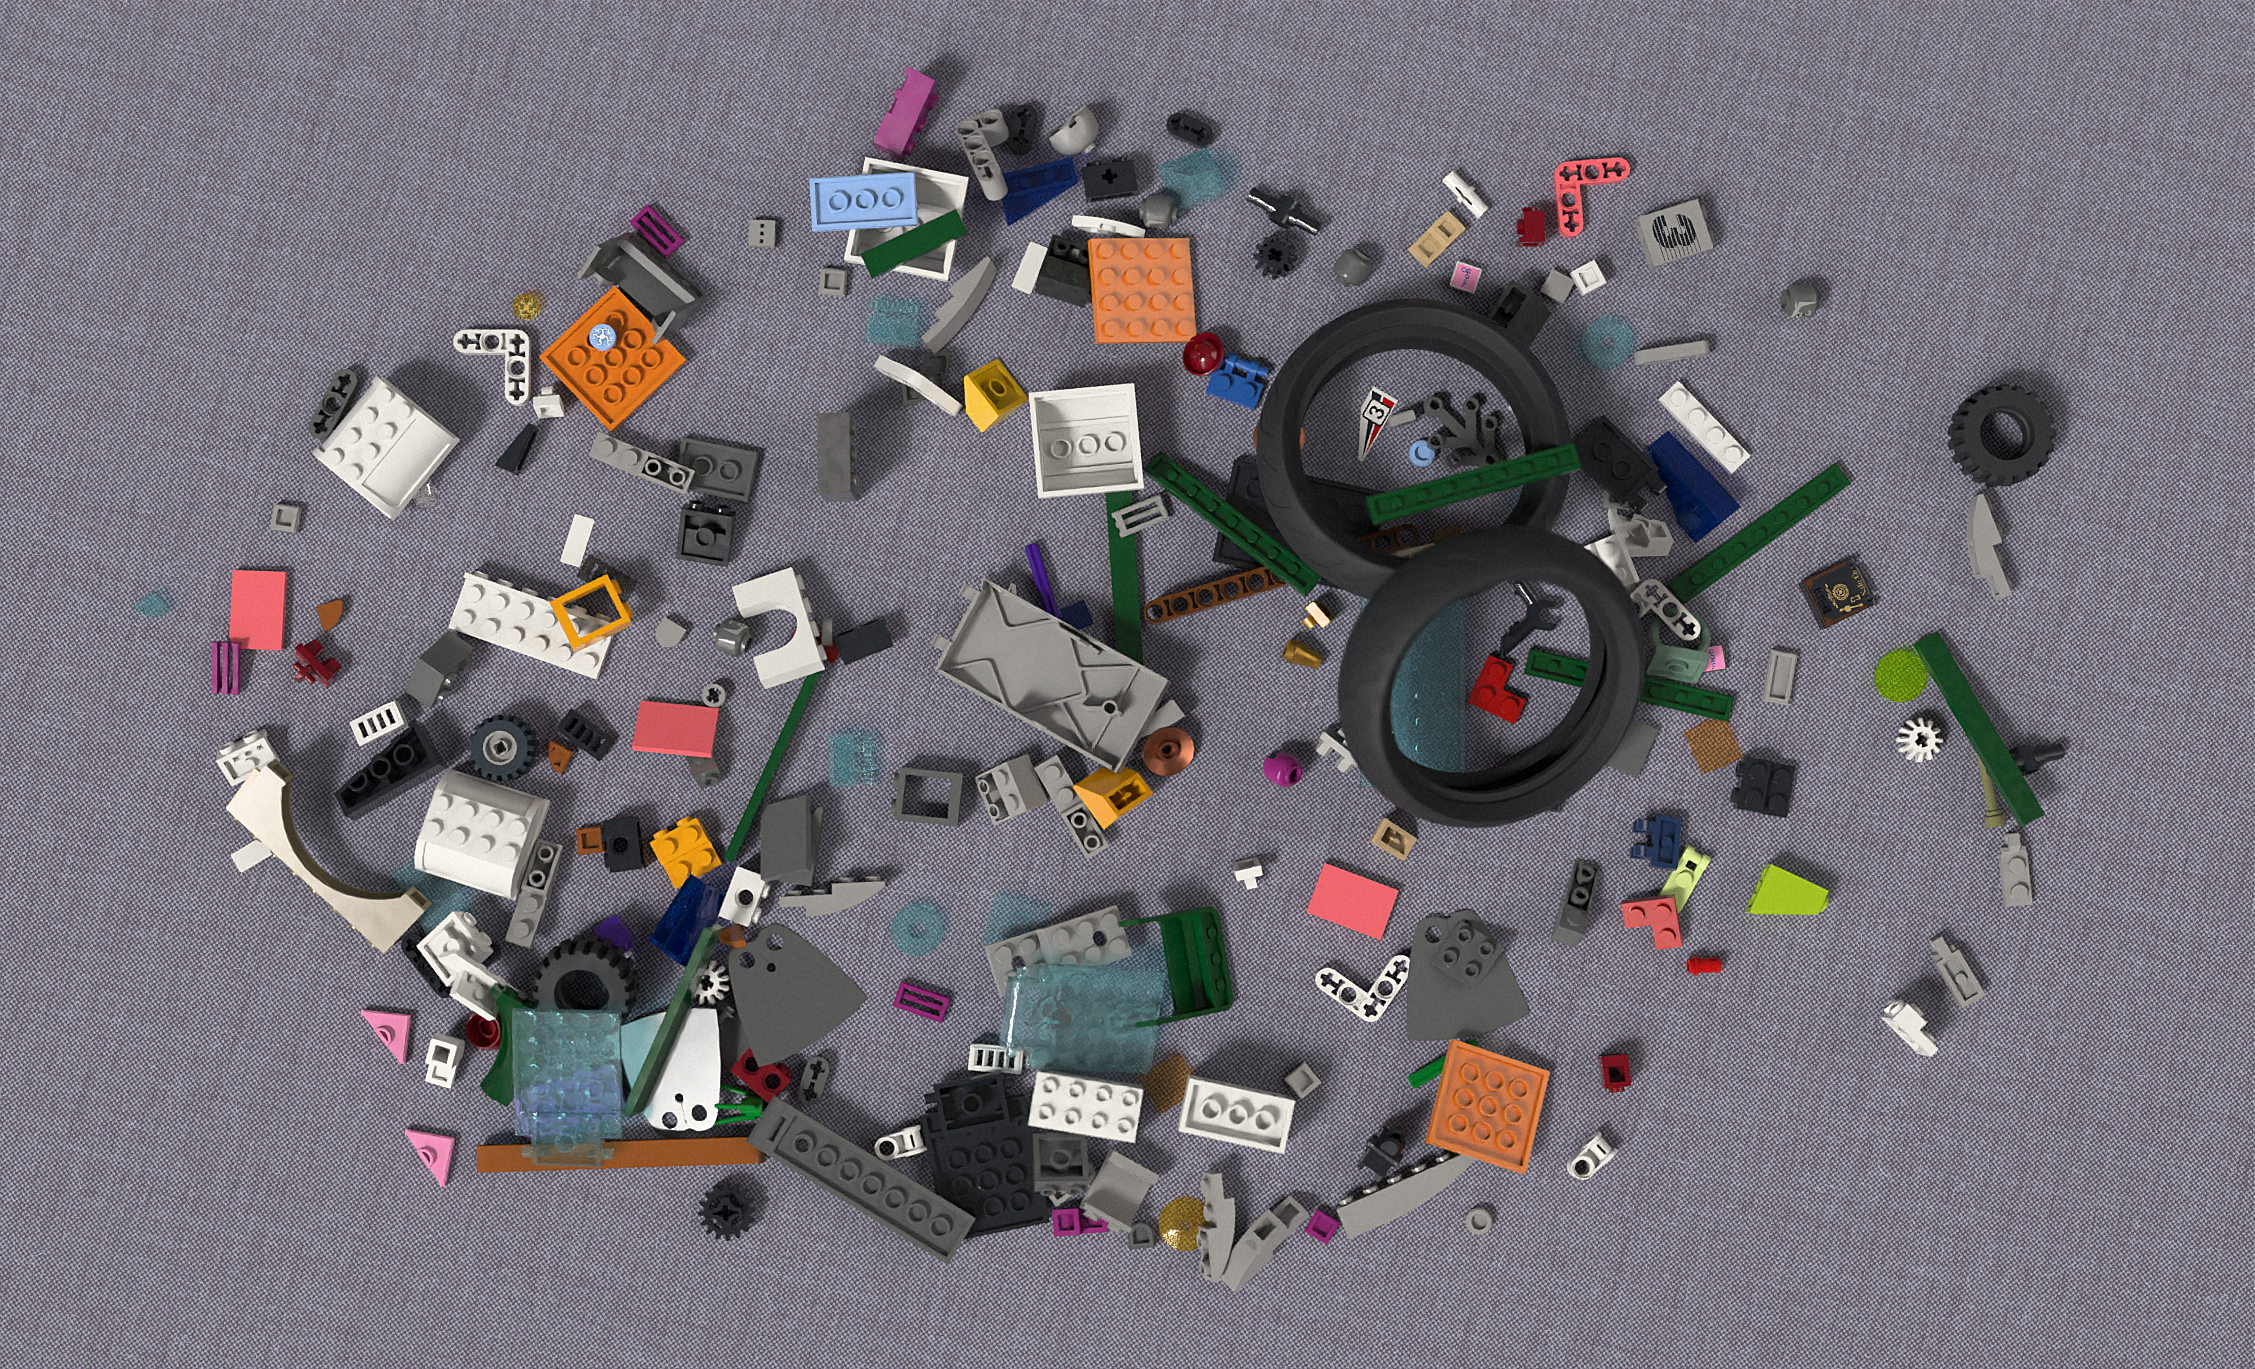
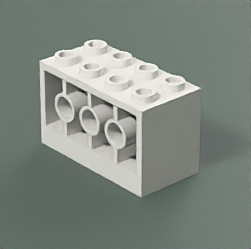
[1029,1068,1143,1143]
[1178,1074,1295,1154]

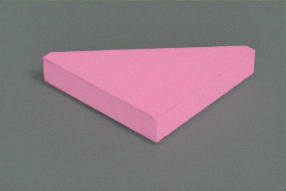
[361,1009,412,1064]
[405,1129,455,1187]

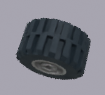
[468,715,540,781]

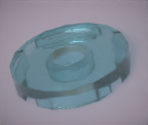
[1580,317,1633,370]
[891,904,944,957]

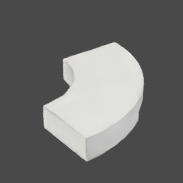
[1072,215,1145,238]

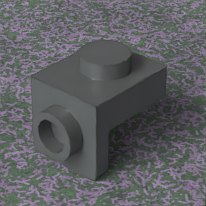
[686,751,724,789]

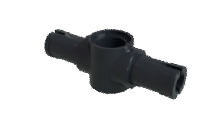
[1247,187,1322,237]
[1985,743,2065,777]

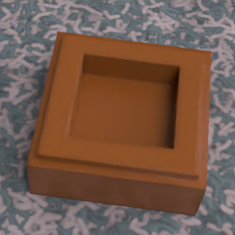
[576,826,606,855]

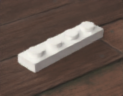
[1658,381,1750,475]

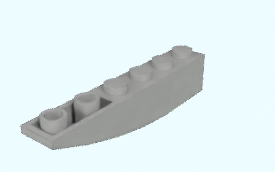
[1335,1152,1476,1239]

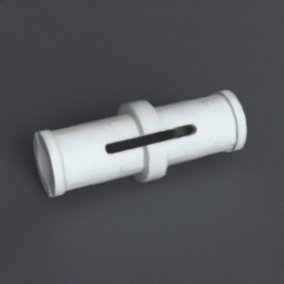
[1442,170,1490,219]

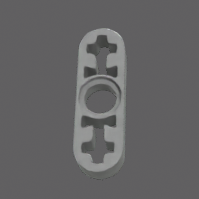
[1633,341,1710,367]

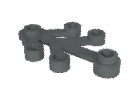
[1422,396,1503,469]

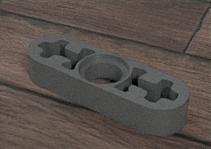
[309,369,360,440]

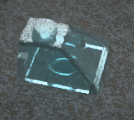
[1158,148,1225,214]

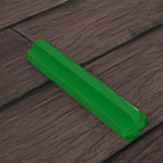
[1408,1039,1479,1088]

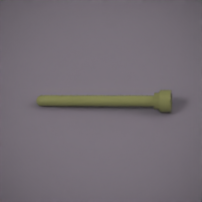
[1976,753,2007,829]

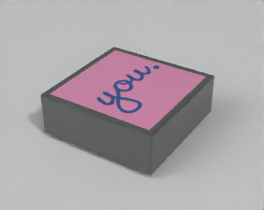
[1695,644,1727,674]

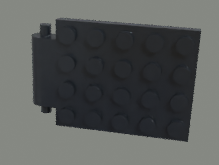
[921,1071,1050,1240]

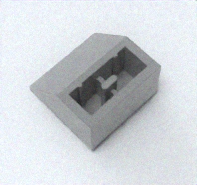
[974,754,1048,826]

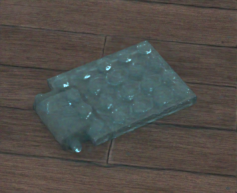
[999,963,1166,1074]
[512,1008,623,1167]

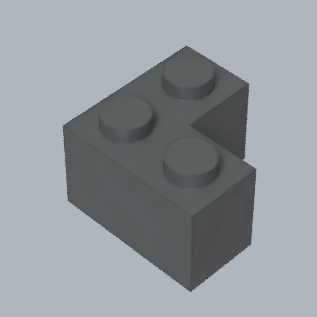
[405,631,474,709]

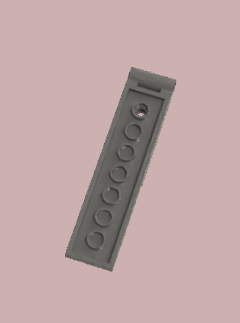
[746,1095,976,1265]

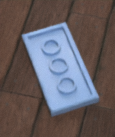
[809,172,918,232]

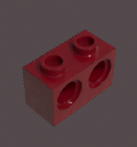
[730,1047,794,1103]

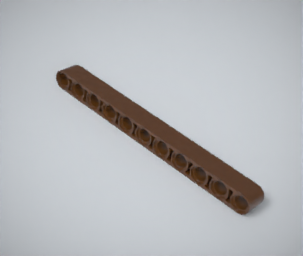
[1144,524,1420,625]

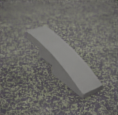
[921,256,998,355]

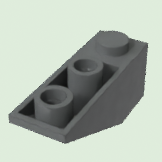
[1550,859,1600,948]

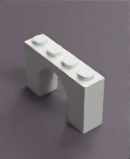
[732,567,827,689]

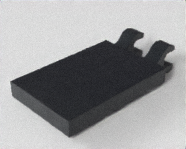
[1574,414,1667,515]

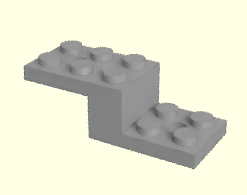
[984,905,1132,997]

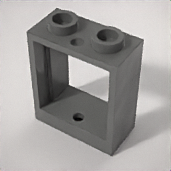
[890,767,964,827]

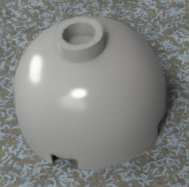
[1047,106,1099,156]

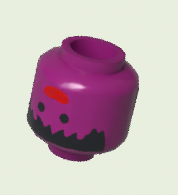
[1263,749,1303,788]

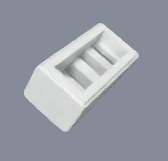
[349,700,409,746]
[968,1042,1024,1074]

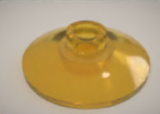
[1159,1198,1208,1251]

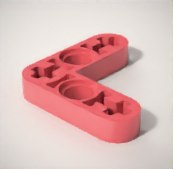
[1553,157,1630,239]

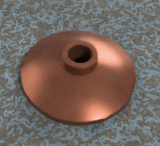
[1142,726,1194,776]

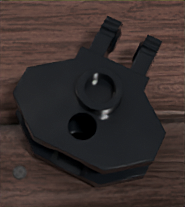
[1357,1125,1407,1182]

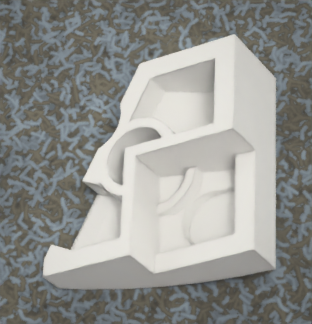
[1608,508,1674,557]

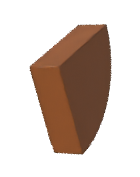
[316,599,344,632]
[547,739,575,775]
[719,924,747,948]

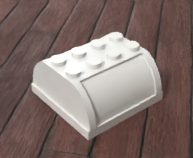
[844,157,969,282]
[312,376,460,521]
[1029,383,1144,499]
[414,769,551,901]

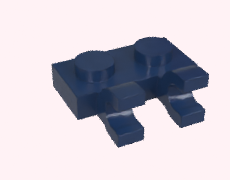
[1629,814,1682,871]

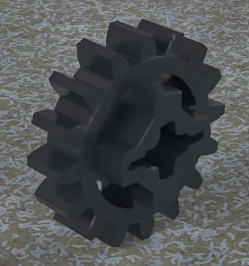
[698,1182,757,1241]

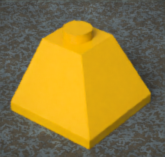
[964,358,1029,433]

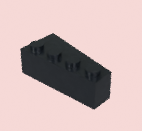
[334,719,447,821]

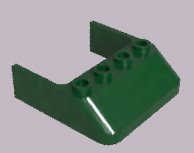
[1118,906,1233,1028]

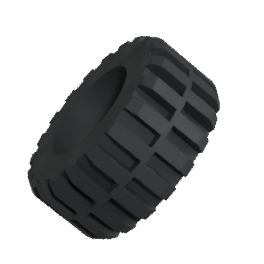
[1947,384,2056,487]
[532,935,640,1041]

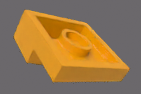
[650,816,723,889]

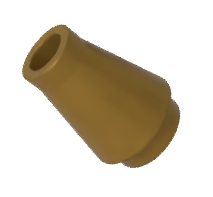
[1282,638,1323,670]

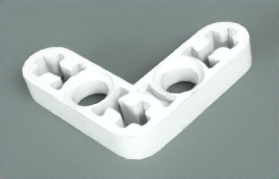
[453,330,531,406]
[873,355,962,417]
[1630,579,1701,641]
[1315,955,1410,1022]

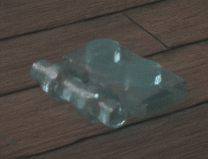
[864,298,921,349]
[828,733,877,787]

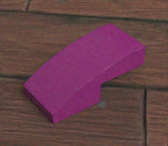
[1052,1207,1109,1237]

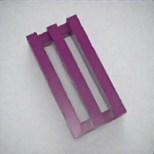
[630,204,685,260]
[212,641,241,695]
[892,981,951,1023]

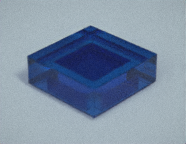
[1060,600,1094,630]

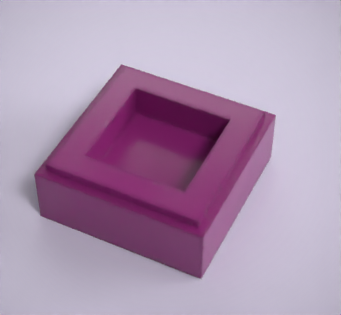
[1304,1208,1341,1245]

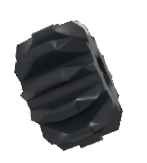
[1253,235,1297,280]

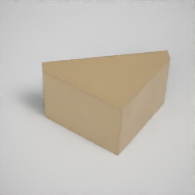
[1369,818,1417,861]

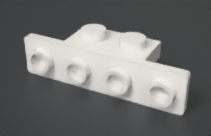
[438,949,533,1021]

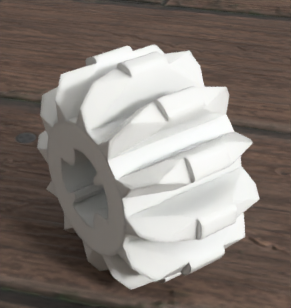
[1896,718,1943,762]
[693,960,730,1005]

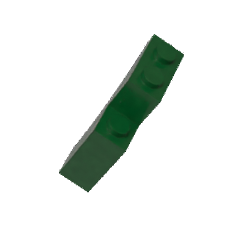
[479,983,545,1107]

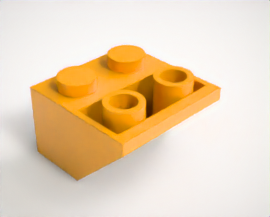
[1073,766,1153,829]

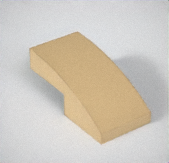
[1408,211,1466,268]

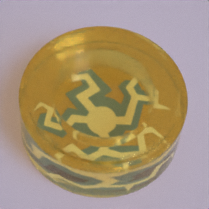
[513,293,540,321]

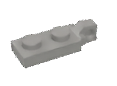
[1998,833,2033,907]
[1929,936,1985,1008]

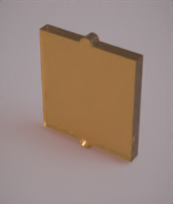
[1684,719,1742,775]
[1139,1053,1193,1114]

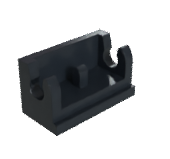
[834,617,894,665]

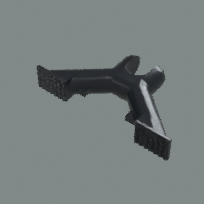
[1498,581,1559,659]

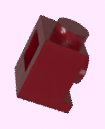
[1516,207,1545,247]
[1598,1053,1632,1093]

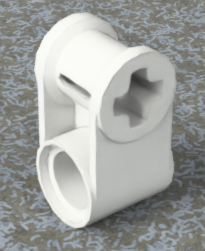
[875,1124,927,1161]
[1567,1131,1617,1180]

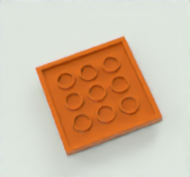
[1088,238,1196,344]
[539,285,688,433]
[1425,1039,1550,1174]

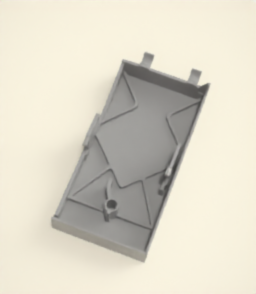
[930,577,1171,774]

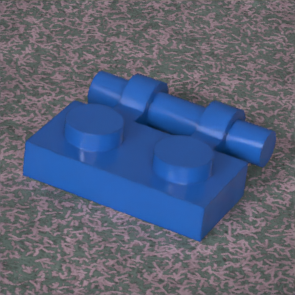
[1205,352,1269,410]

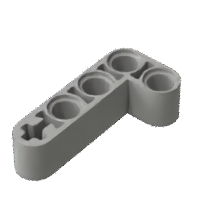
[956,109,1010,200]

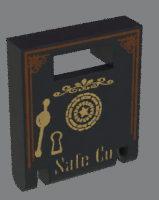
[1798,556,1877,630]

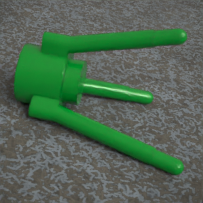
[713,1083,763,1126]

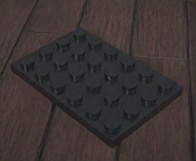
[1212,459,1384,591]

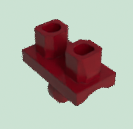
[293,639,341,689]

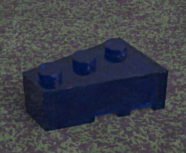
[1001,157,1078,228]
[647,873,725,967]

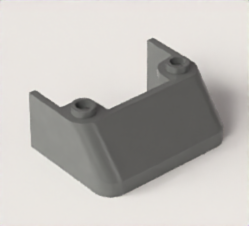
[576,232,707,345]

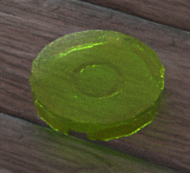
[1873,650,1927,703]

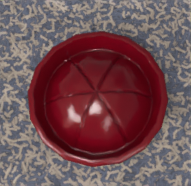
[1182,332,1225,376]
[465,1010,502,1051]

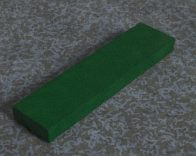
[860,209,967,279]

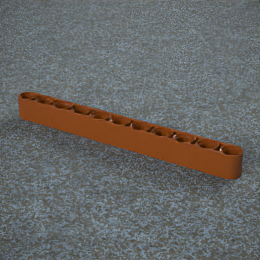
[476,1135,765,1173]

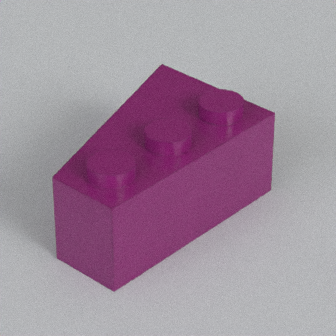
[873,66,940,161]

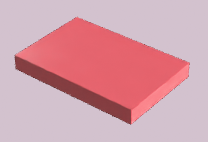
[229,570,287,651]
[632,701,719,758]
[1306,863,1399,940]

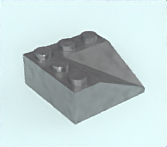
[817,412,862,502]

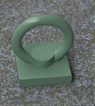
[1645,607,1711,684]

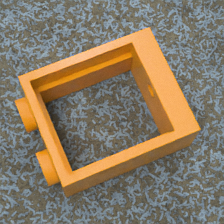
[550,574,634,653]

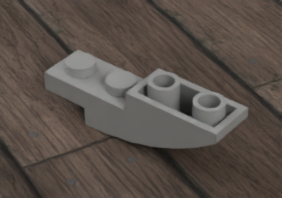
[589,432,696,495]
[1967,494,2012,601]
[1033,754,1109,859]
[505,839,563,949]
[779,876,887,917]
[1196,1170,1235,1282]
[1220,1196,1310,1293]

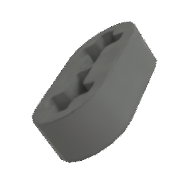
[798,1056,831,1106]

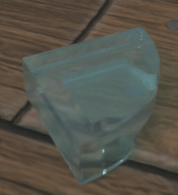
[133,590,172,617]

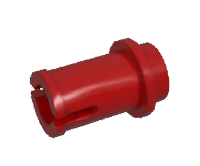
[1686,955,1721,976]

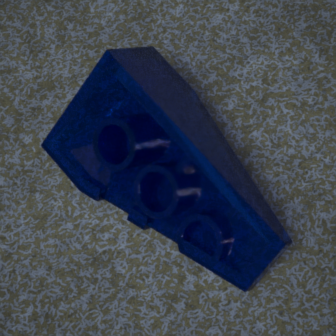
[1647,431,1740,543]

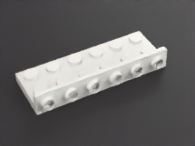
[448,570,614,680]

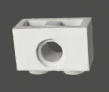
[718,866,771,927]

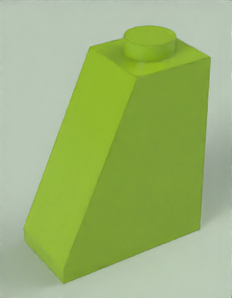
[1744,864,1829,915]

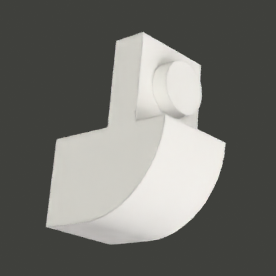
[425,1033,465,1088]

